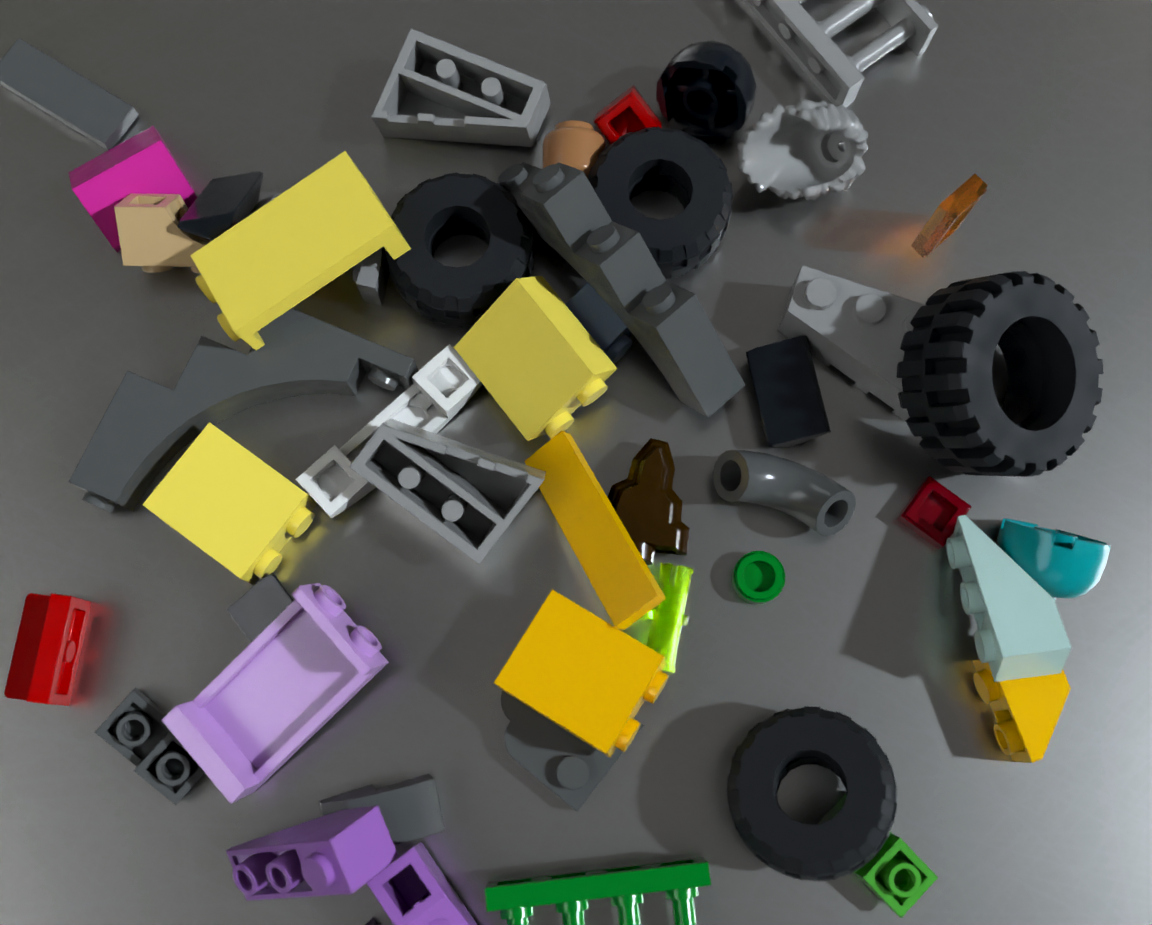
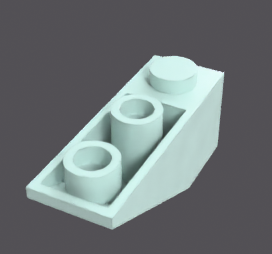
[946,515,1071,682]

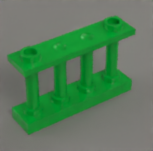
[485,857,711,925]

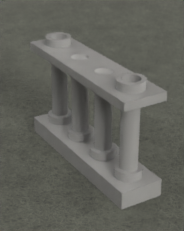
[742,0,938,108]

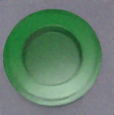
[731,551,785,604]

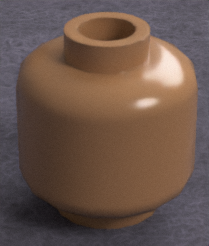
[542,120,605,178]

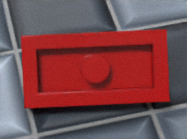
[4,593,92,706]

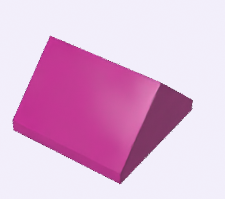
[68,126,198,252]

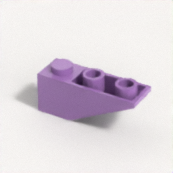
[226,805,399,901]
[367,842,477,925]

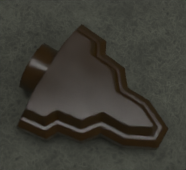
[608,438,690,565]

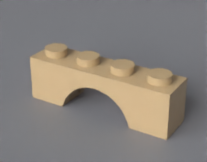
[114,193,212,273]

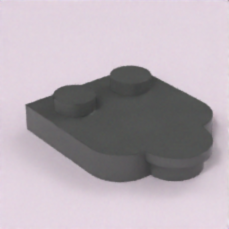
[501,690,644,811]

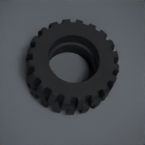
[897,271,1104,477]

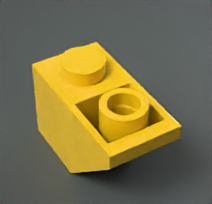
[973,659,1071,763]

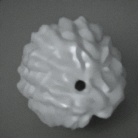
[738,99,868,200]

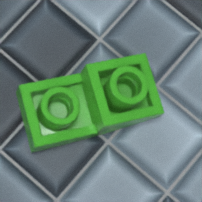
[818,794,938,918]

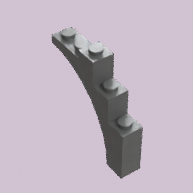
[497,162,745,418]

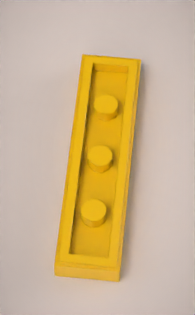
[524,430,666,630]

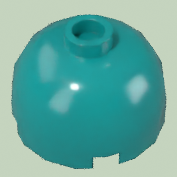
[997,518,1111,600]

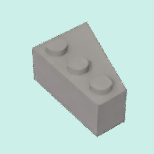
[371,28,551,147]
[777,265,927,422]
[349,419,546,564]

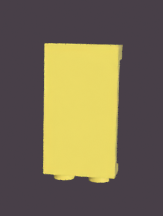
[190,151,411,351]

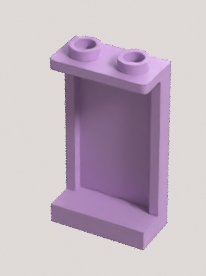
[162,583,389,804]

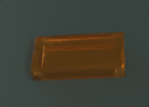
[911,174,988,257]

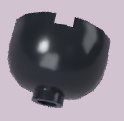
[656,41,756,143]

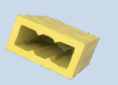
[454,276,618,441]
[142,422,317,585]

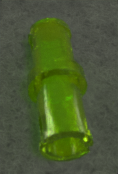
[646,562,694,673]

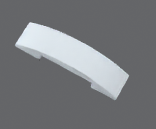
[295,344,482,519]

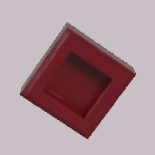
[896,476,972,549]

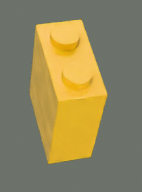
[494,589,669,758]

